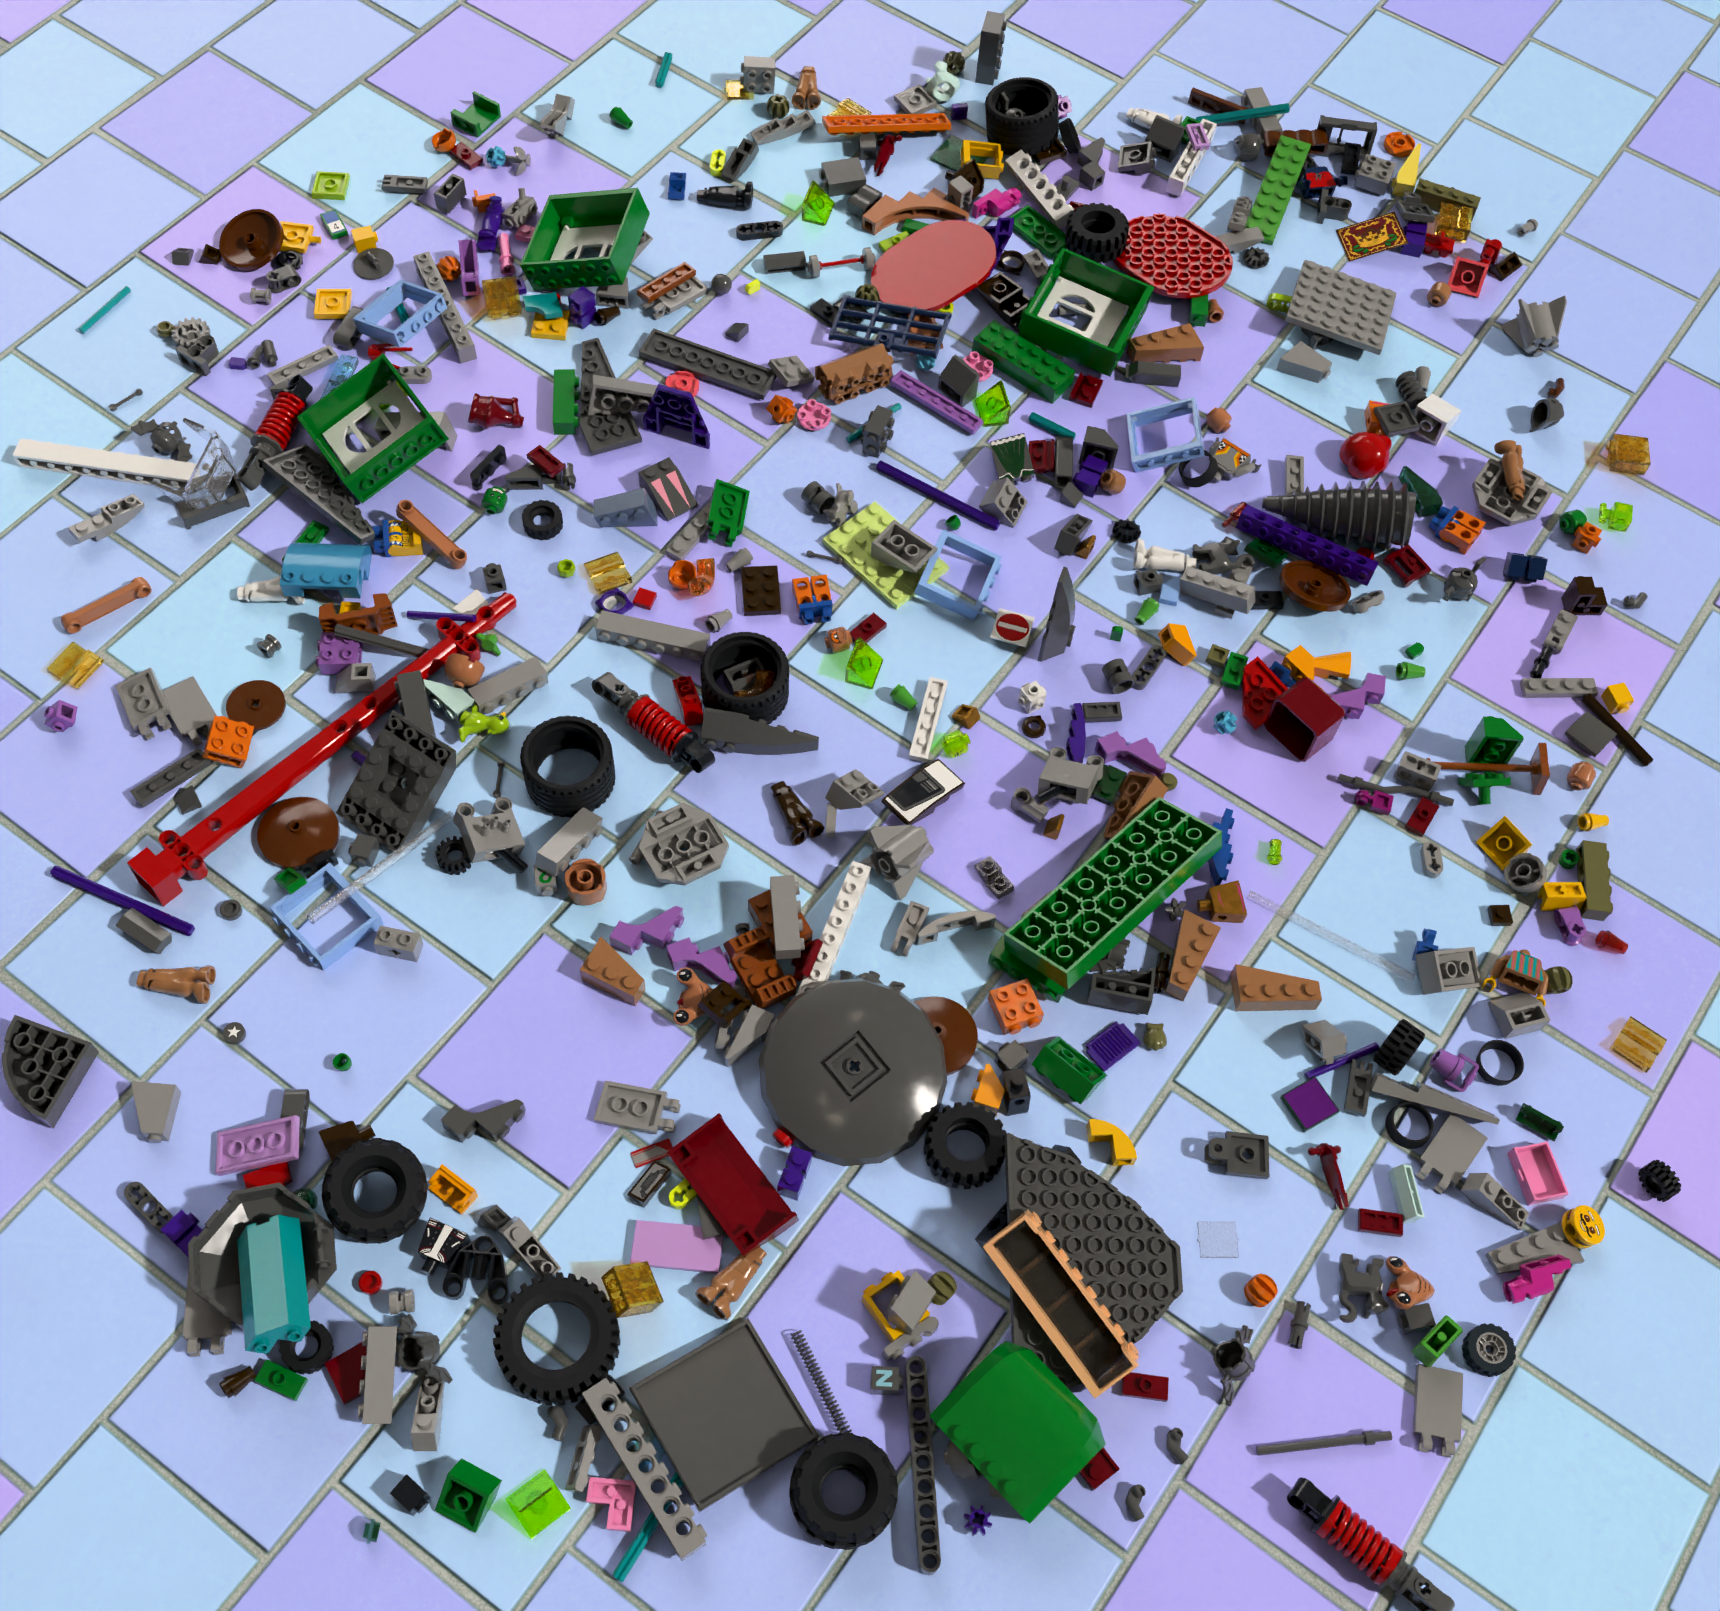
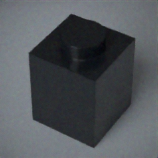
[390,1474,430,1516]

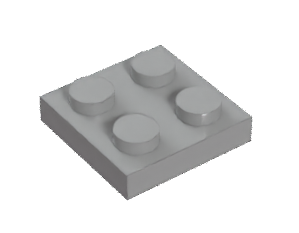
[894,84,937,114]
[768,355,815,387]

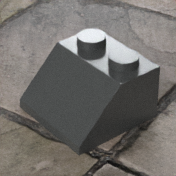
[1078,426,1119,470]

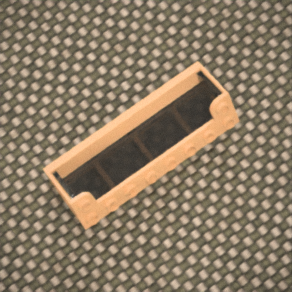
[983,1209,1139,1399]

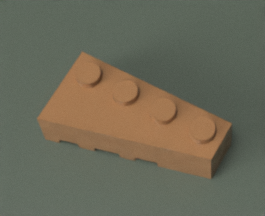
[1165,909,1221,1001]

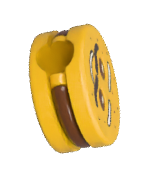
[1561,1205,1605,1249]

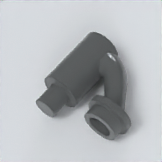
[247,340,278,369]

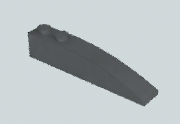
[1037,567,1076,662]
[701,707,819,755]

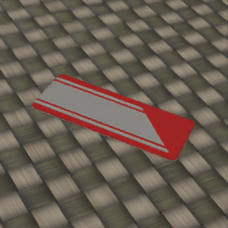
[631,1138,673,1168]

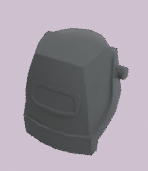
[1234,133,1264,161]
[1529,397,1564,432]

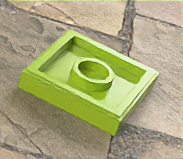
[311,171,350,200]

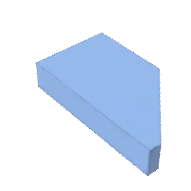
[1159,576,1181,606]

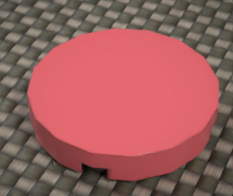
[665,371,699,397]

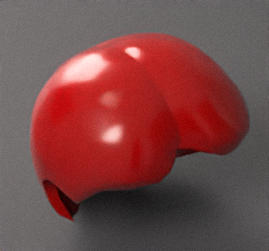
[1339,432,1392,479]

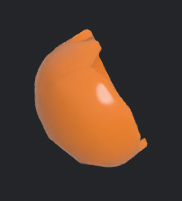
[432,128,456,152]
[668,560,697,590]

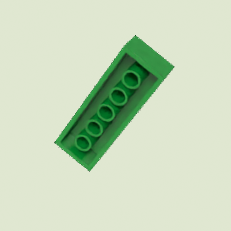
[972,320,1075,404]

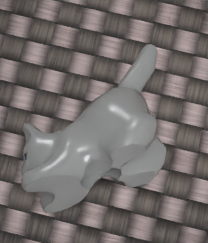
[823,483,858,528]

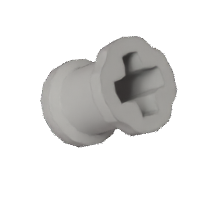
[250,288,272,304]

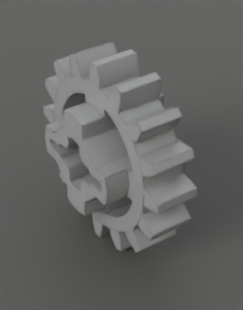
[171,317,211,348]

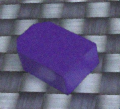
[229,357,247,370]
[351,751,366,766]

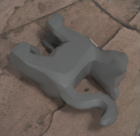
[1192,536,1255,574]
[1339,1253,1389,1323]

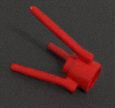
[368,343,413,369]

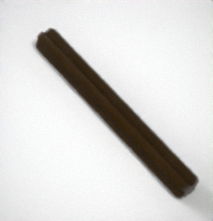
[1582,693,1654,766]

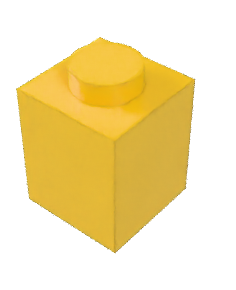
[351,225,378,253]
[1601,682,1634,714]

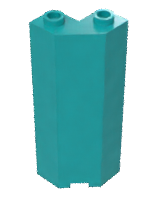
[237,1215,311,1354]

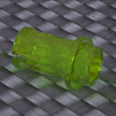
[1267,839,1282,865]

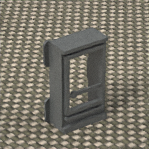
[1314,115,1377,161]
[170,470,250,530]

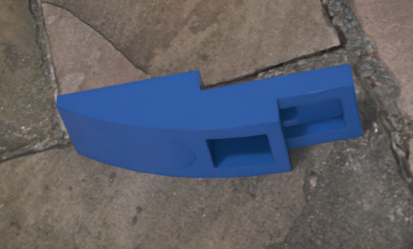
[1208,808,1235,886]

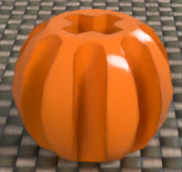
[437,256,461,282]
[1244,1273,1278,1308]

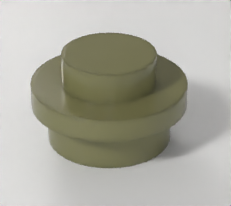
[157,321,175,337]
[1159,773,1178,792]

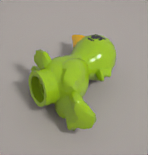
[458,705,510,743]

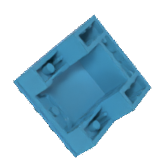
[279,543,373,599]

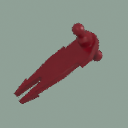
[873,135,902,176]
[1308,1143,1349,1210]

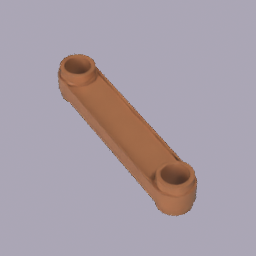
[396,500,467,569]
[61,577,152,634]

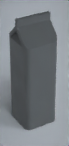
[1125,361,1181,387]
[1053,436,1073,487]

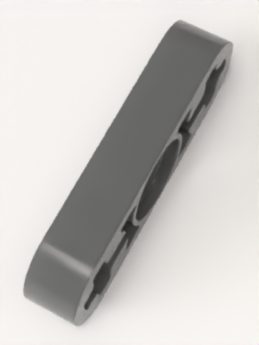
[1132,645,1166,690]
[124,1182,173,1234]

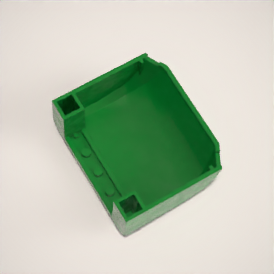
[929,1341,1106,1524]

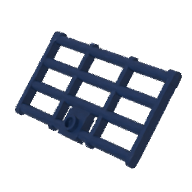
[828,295,952,359]

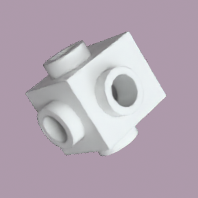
[1018,681,1047,714]

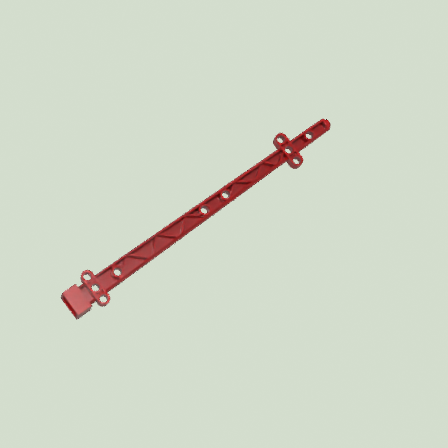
[127,592,517,907]

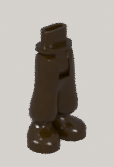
[771,781,824,846]

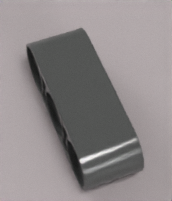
[333,306,363,350]
[280,1089,310,1150]

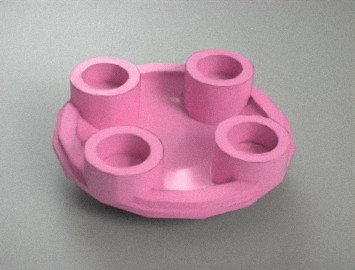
[963,351,993,382]
[797,399,831,430]

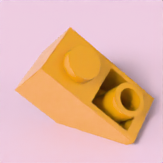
[1158,623,1197,666]
[1282,645,1314,681]
[971,1063,1004,1116]

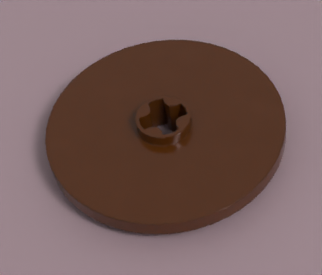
[226,680,286,731]

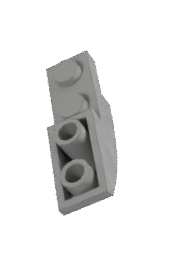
[1227,196,1253,232]
[68,494,145,543]

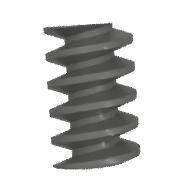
[1395,371,1427,409]

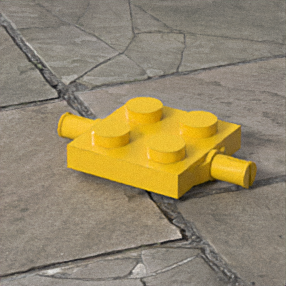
[280,221,322,254]

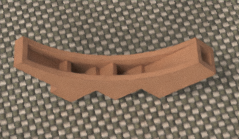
[862,188,970,235]

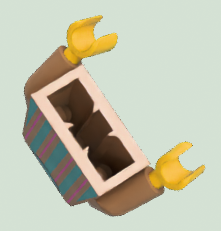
[1482,950,1549,1007]

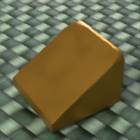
[1075,535,1096,559]
[952,704,980,729]
[1043,814,1065,840]

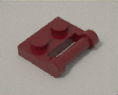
[1382,544,1431,587]

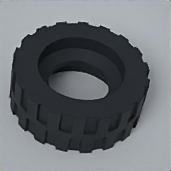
[522,500,563,540]
[279,1320,334,1375]

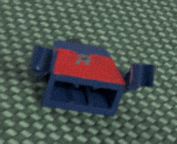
[1296,162,1348,199]

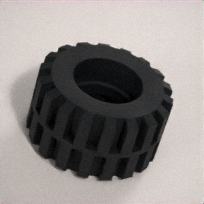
[1373,1019,1425,1076]

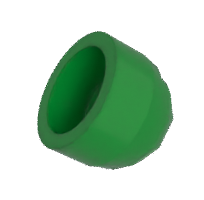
[945,515,961,530]
[333,1053,352,1072]

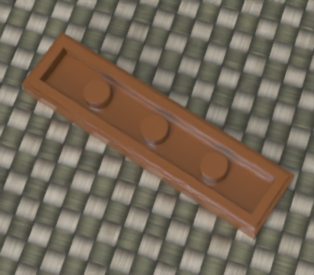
[637,262,696,304]

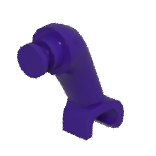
[476,196,505,251]

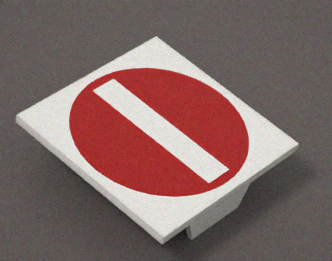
[990,608,1035,647]

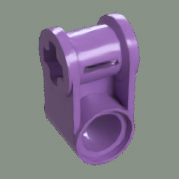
[1554,906,1587,946]

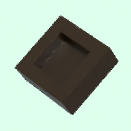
[1487,905,1513,926]

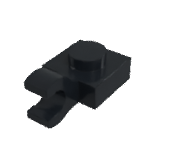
[301,849,339,879]

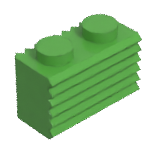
[1412,1315,1463,1367]

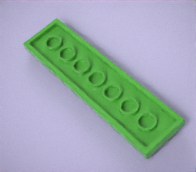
[1244,135,1311,245]

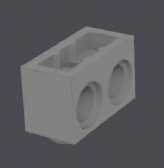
[1393,751,1441,791]

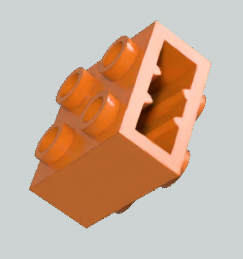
[202,716,254,768]
[988,978,1044,1035]

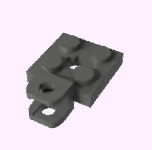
[1395,192,1435,224]
[1204,1131,1270,1179]

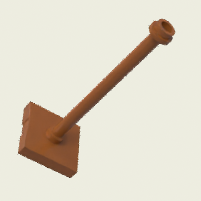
[1426,743,1550,795]

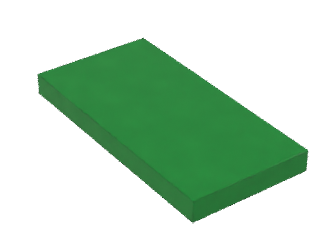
[1008,205,1067,259]

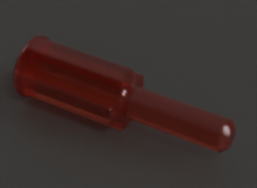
[1221,502,1248,528]

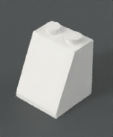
[1413,394,1462,446]

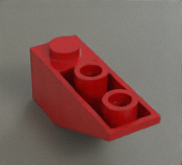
[672,676,704,726]

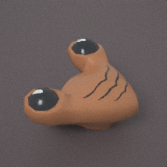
[673,967,713,1026]
[1385,1256,1435,1309]

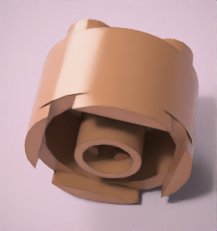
[565,858,607,905]

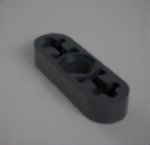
[736,221,783,241]

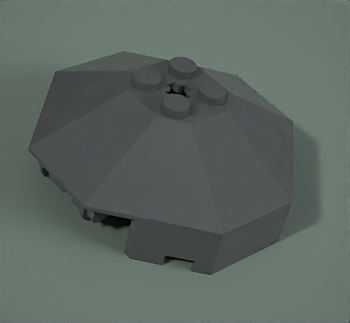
[188,1183,337,1330]

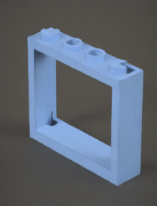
[353,279,447,348]
[1127,397,1205,473]
[914,529,1002,621]
[270,863,383,970]

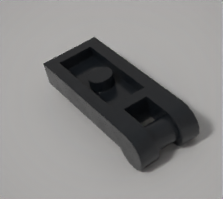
[470,444,507,491]

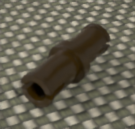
[1153,952,1171,994]

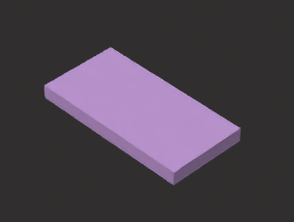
[215,1115,300,1176]
[630,1220,723,1274]

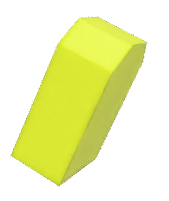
[745,279,760,295]

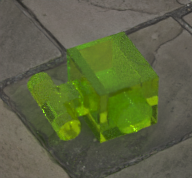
[1599,502,1633,532]

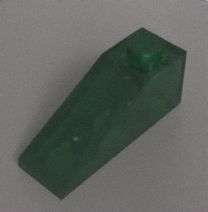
[1398,466,1443,518]

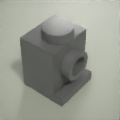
[482,563,507,594]
[1133,569,1163,596]

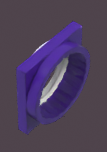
[595,588,634,615]

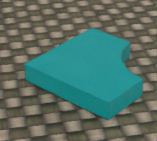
[522,292,563,319]

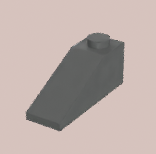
[1054,514,1093,556]

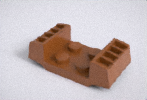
[319,593,398,635]
[723,925,798,1009]

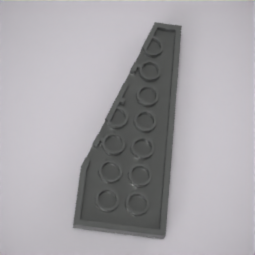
[580,338,642,456]
[262,444,375,545]

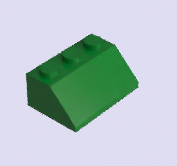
[1465,716,1524,764]
[1031,1036,1108,1104]

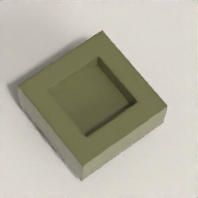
[1205,644,1230,668]

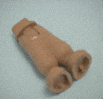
[791,66,821,110]
[1494,440,1525,501]
[136,965,216,1004]
[695,1247,767,1321]

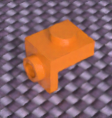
[472,190,495,213]

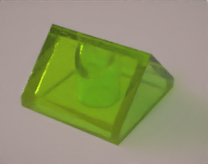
[802,180,835,226]
[975,380,1011,427]
[845,637,884,689]
[505,1469,571,1539]

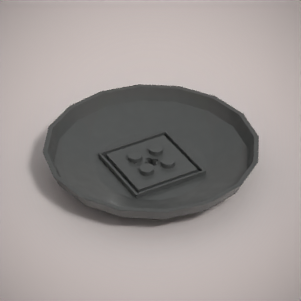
[759,978,947,1166]

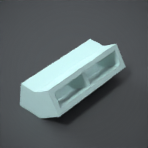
[1389,1164,1425,1224]

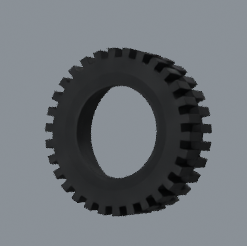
[493,1272,621,1406]

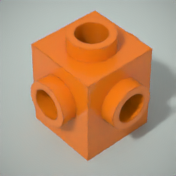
[766,395,798,424]
[1571,522,1602,554]

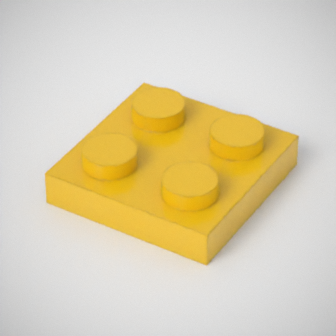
[314,289,352,319]
[531,310,570,341]

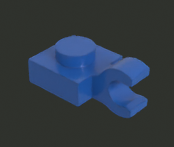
[1269,661,1297,688]
[1412,928,1439,961]

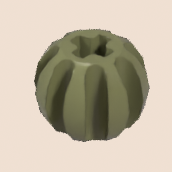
[943,51,965,75]
[766,94,790,119]
[855,284,880,310]
[1545,966,1573,994]
[927,1271,957,1305]

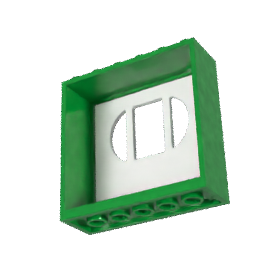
[520,188,650,290]
[1018,248,1154,377]
[297,353,449,504]

